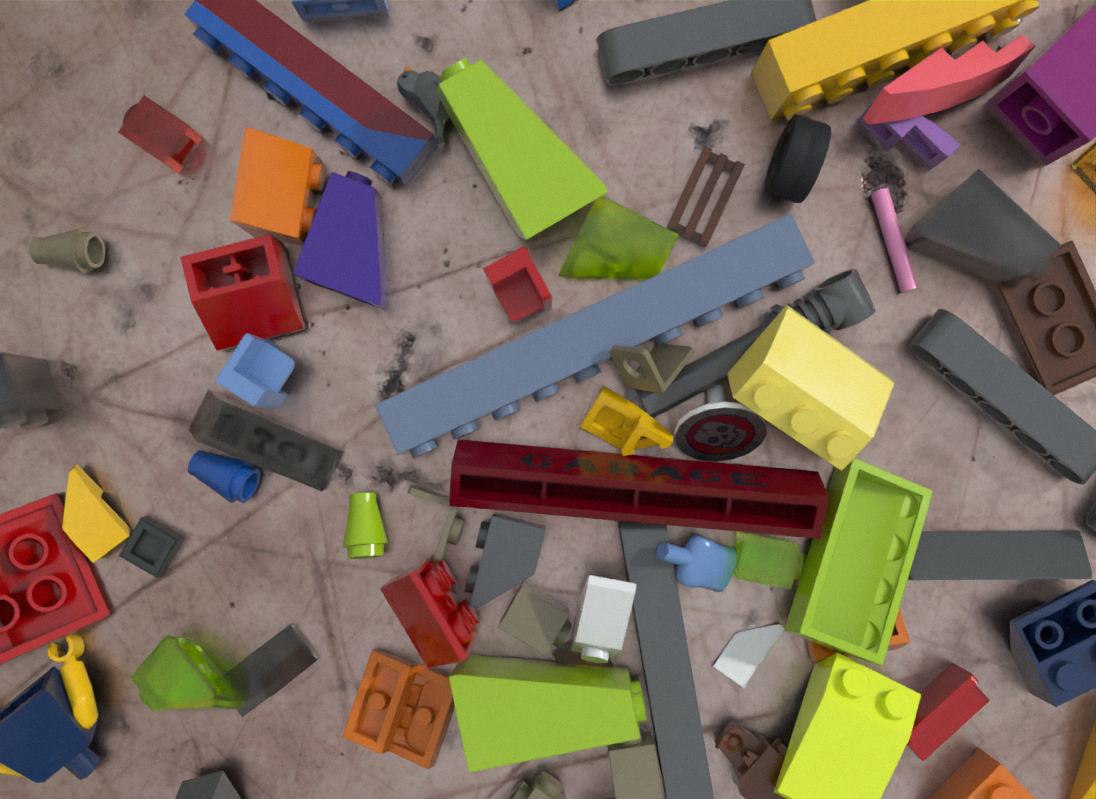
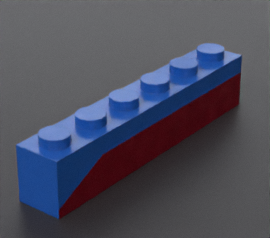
[185,0,438,188]

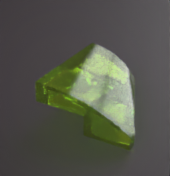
[559,195,679,280]

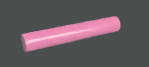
[870,188,919,293]

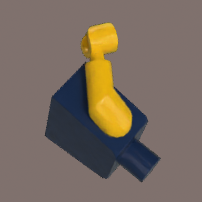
[0,634,101,783]

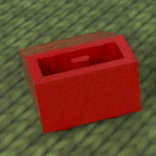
[380,555,480,668]

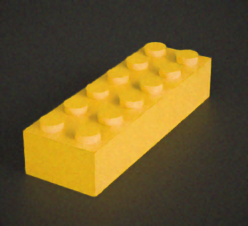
[751,0,1039,120]

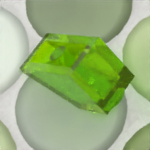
[130,635,245,712]

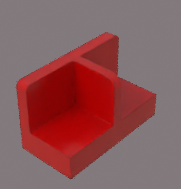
[483,246,552,321]

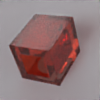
[118,95,203,174]

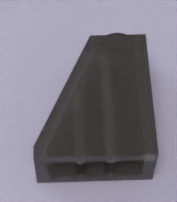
[904,169,1061,289]

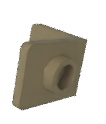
[609,344,694,393]
[407,485,465,562]

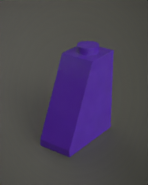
[293,171,388,311]

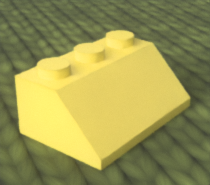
[727,305,894,471]

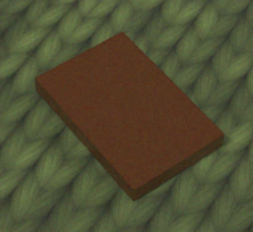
[985,240,1096,395]

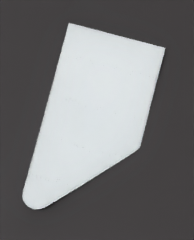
[713,624,784,689]

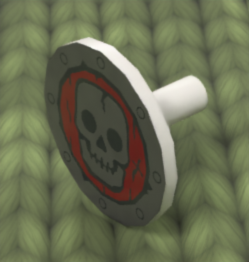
[674,385,767,461]

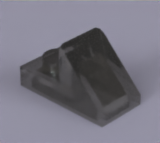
[216,623,319,717]

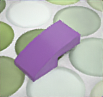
[857,106,961,168]

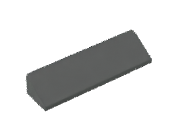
[908,530,1092,580]

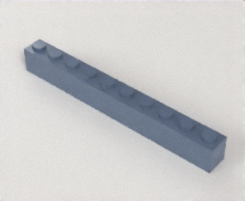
[375,213,815,459]

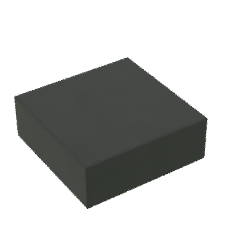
[119,516,185,578]

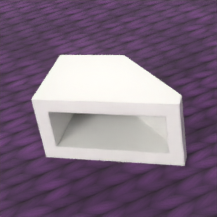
[571,575,636,663]

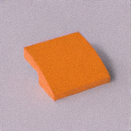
[342,650,455,769]

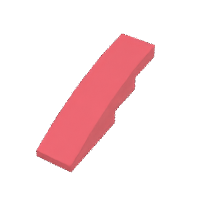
[863,34,1035,125]

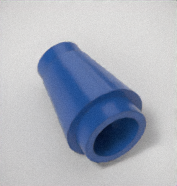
[188,450,260,503]

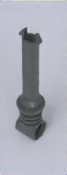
[624,269,876,418]

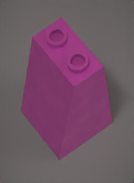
[987,2,1096,165]

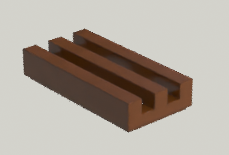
[666,146,745,247]

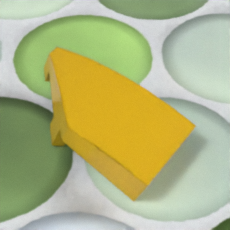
[580,385,674,456]
[62,464,132,563]

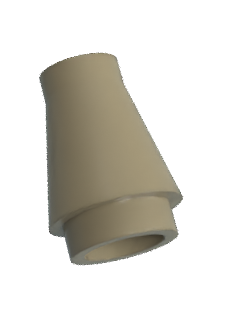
[30,228,105,273]

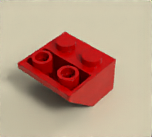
[180,234,305,351]

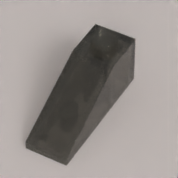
[188,389,342,491]

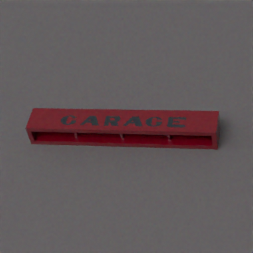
[449,439,829,539]

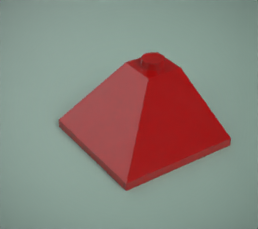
[0,493,110,665]

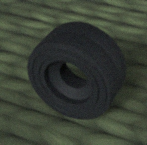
[765,114,831,203]

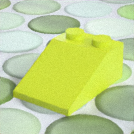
[774,652,921,799]

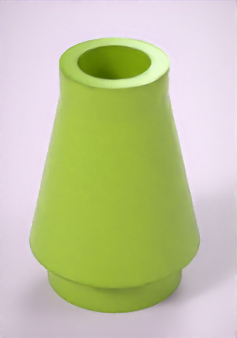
[343,492,388,559]

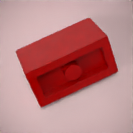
[907,663,990,761]

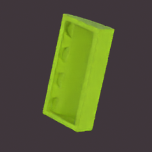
[784,458,933,666]

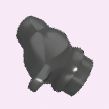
[397,66,450,144]

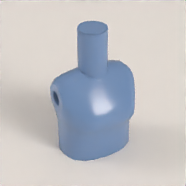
[656,534,737,592]

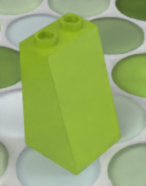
[435,58,608,240]
[449,654,647,772]

